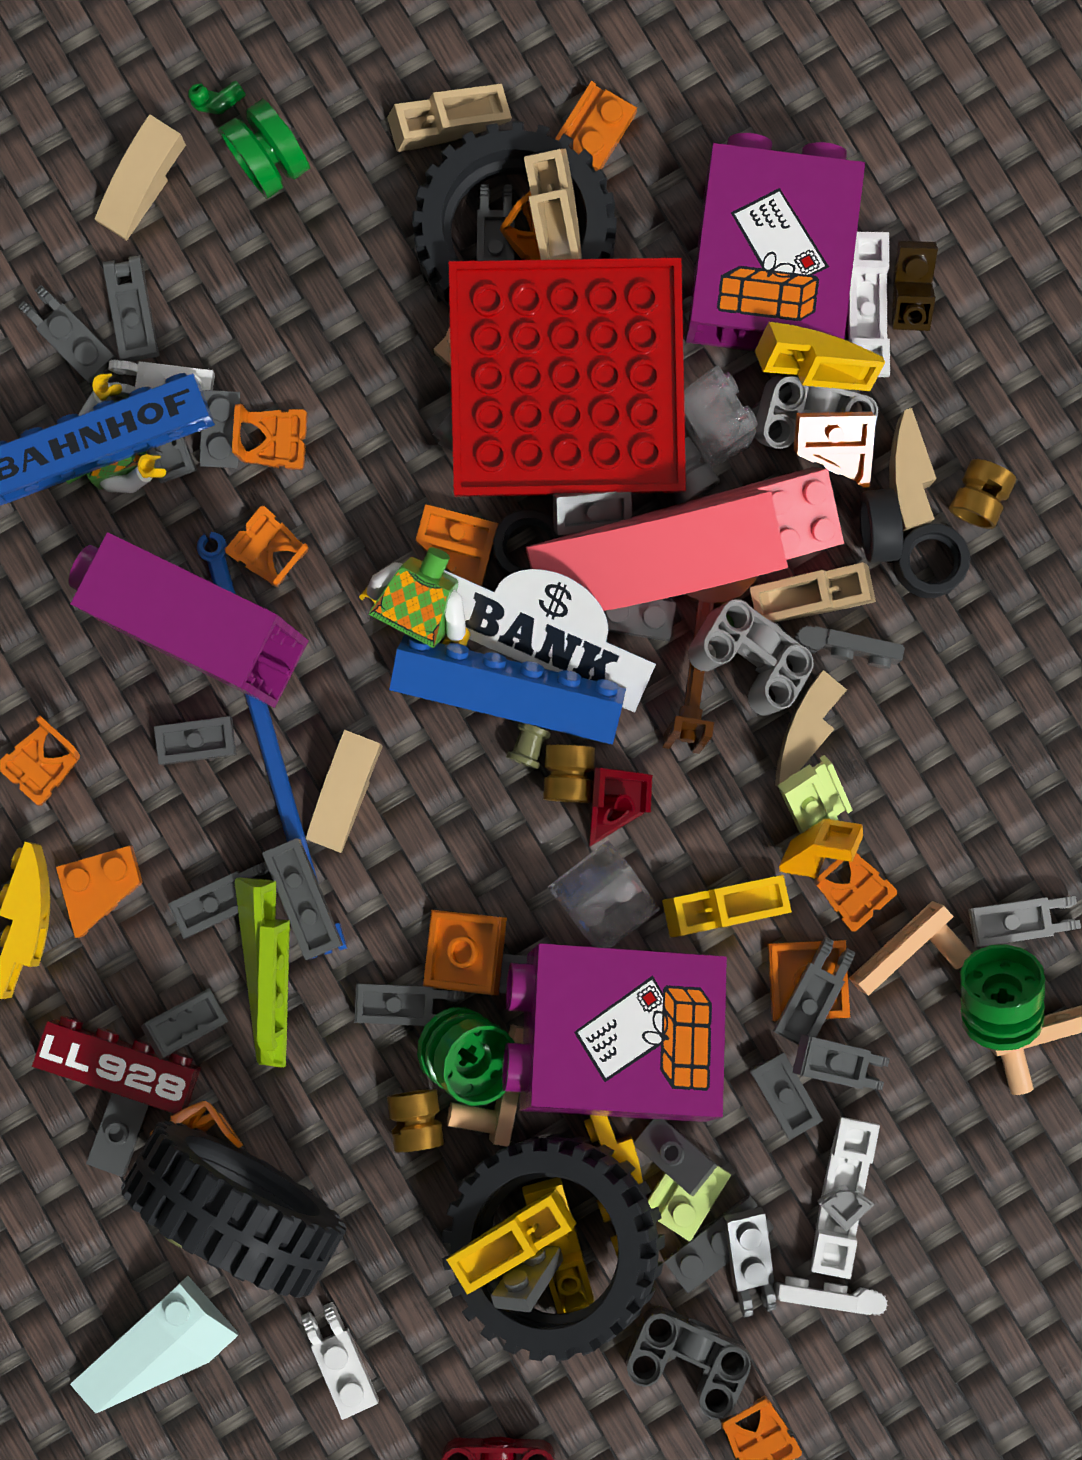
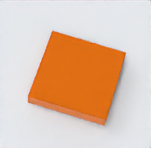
[423,910,507,995]
[768,940,850,1021]

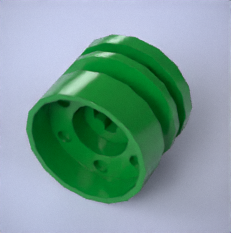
[960,944,1045,1051]
[417,1007,515,1106]

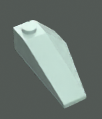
[70,1276,239,1414]

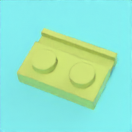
[777,755,853,833]
[647,1166,731,1241]

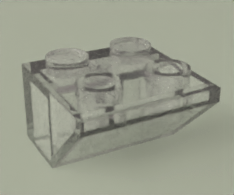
[684,365,758,469]
[548,840,660,948]

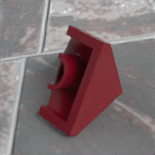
[589,768,653,847]

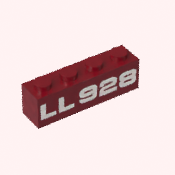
[32,1016,201,1114]

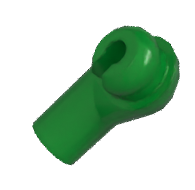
[188,80,246,115]

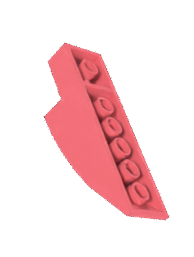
[526,467,844,611]

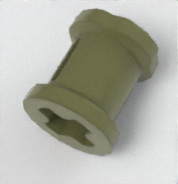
[506,722,551,769]

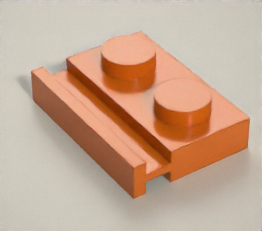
[555,81,637,171]

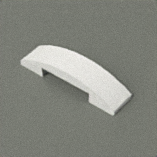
[847,232,890,377]
[811,1116,880,1279]

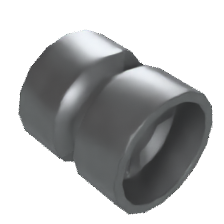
[669,437,720,505]

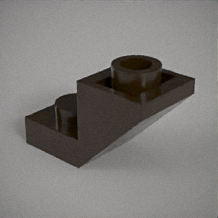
[892,241,938,331]

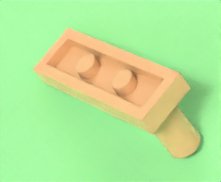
[849,901,972,996]
[988,1005,1082,1095]
[447,1025,524,1147]

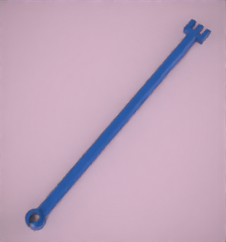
[197,532,347,959]

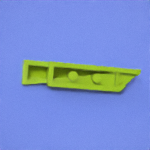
[235,877,290,1068]

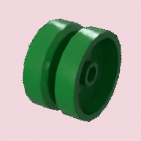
[218,98,310,199]

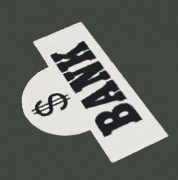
[444,569,656,713]

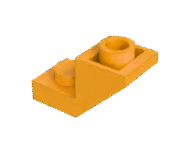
[779,818,863,878]

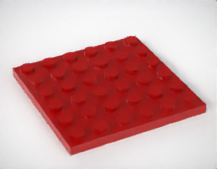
[449,258,686,497]

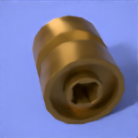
[949,459,1017,529]
[543,745,595,803]
[387,1089,444,1153]

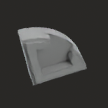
[817,1190,874,1232]

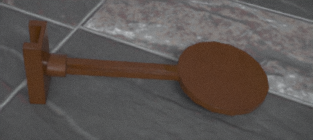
[662,576,757,754]

